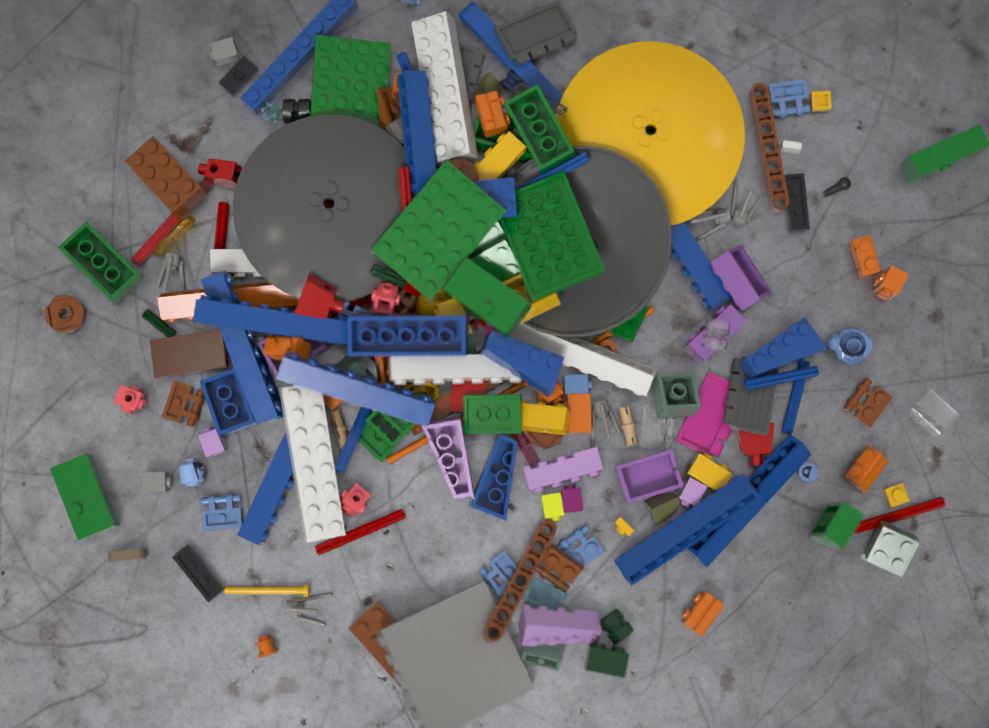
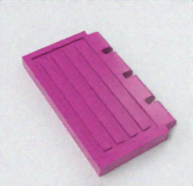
[675,372,735,457]

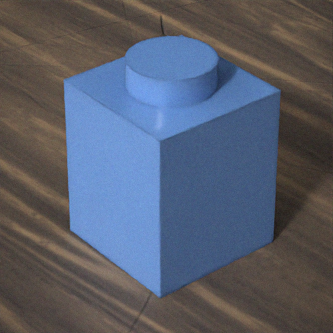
[564,374,592,396]

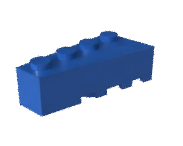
[739,317,827,379]
[481,331,564,397]
[468,434,518,521]

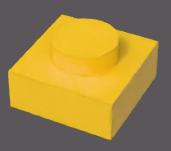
[810,91,832,112]
[883,483,910,508]
[614,517,634,536]

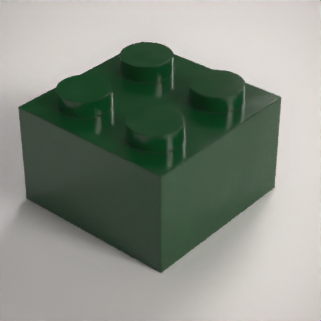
[584,642,629,678]

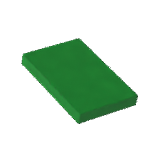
[463,394,522,434]

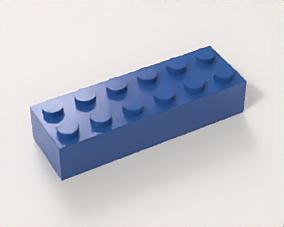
[347,315,469,356]

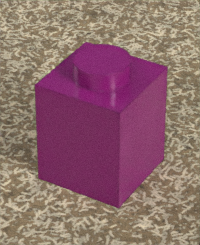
[561,484,583,513]

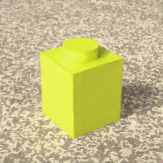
[541,492,564,521]

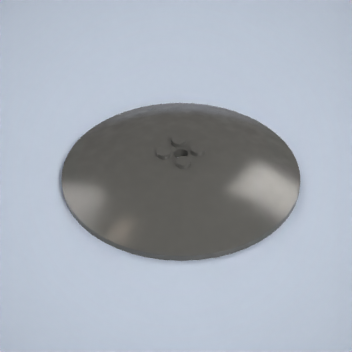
[233,114,406,302]
[509,146,672,338]

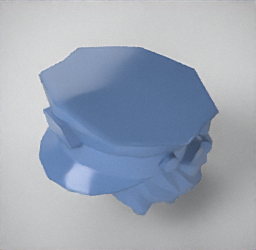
[828,327,873,365]

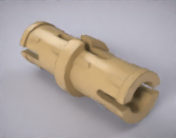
[618,406,638,446]
[328,410,348,450]

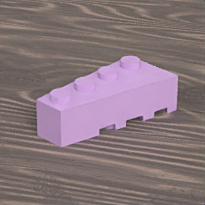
[422,416,474,499]
[522,447,603,493]
[519,604,602,647]

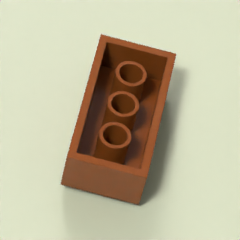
[125,136,207,220]
[348,601,401,687]

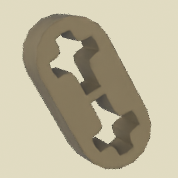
[108,548,145,562]

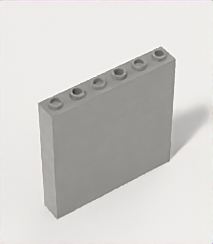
[377,581,534,728]

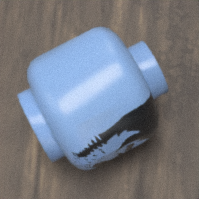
[178,458,205,487]

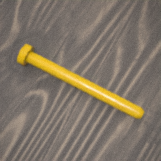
[223,584,310,597]

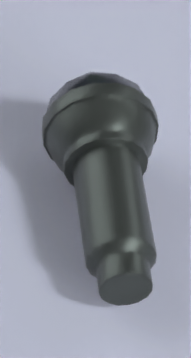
[823,177,851,197]

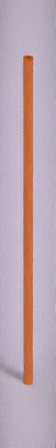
[386,306,655,464]

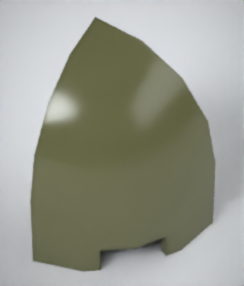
[474,72,501,105]
[644,493,679,525]

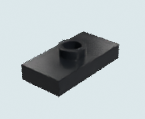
[218,56,258,96]

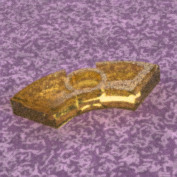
[152,215,196,257]

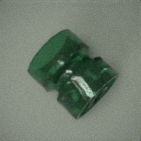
[600,608,635,645]

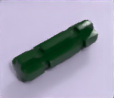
[370,265,407,288]
[142,309,176,337]

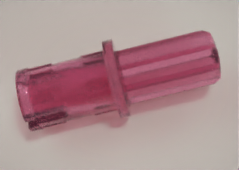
[511,431,540,466]

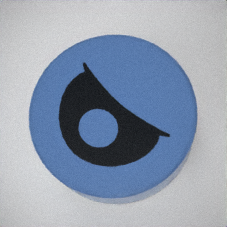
[798,463,818,482]

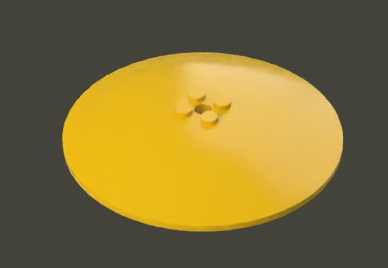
[556,41,745,226]

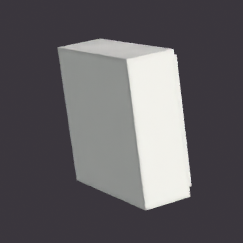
[780,140,802,154]

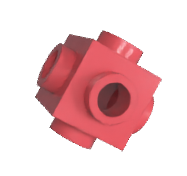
[372,282,401,315]
[113,385,146,414]
[340,483,371,517]

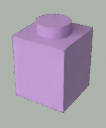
[198,427,227,458]
[679,477,707,509]

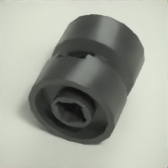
[283,99,311,124]

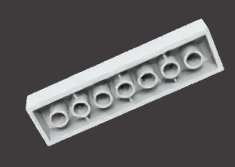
[411,11,478,167]
[279,385,346,543]

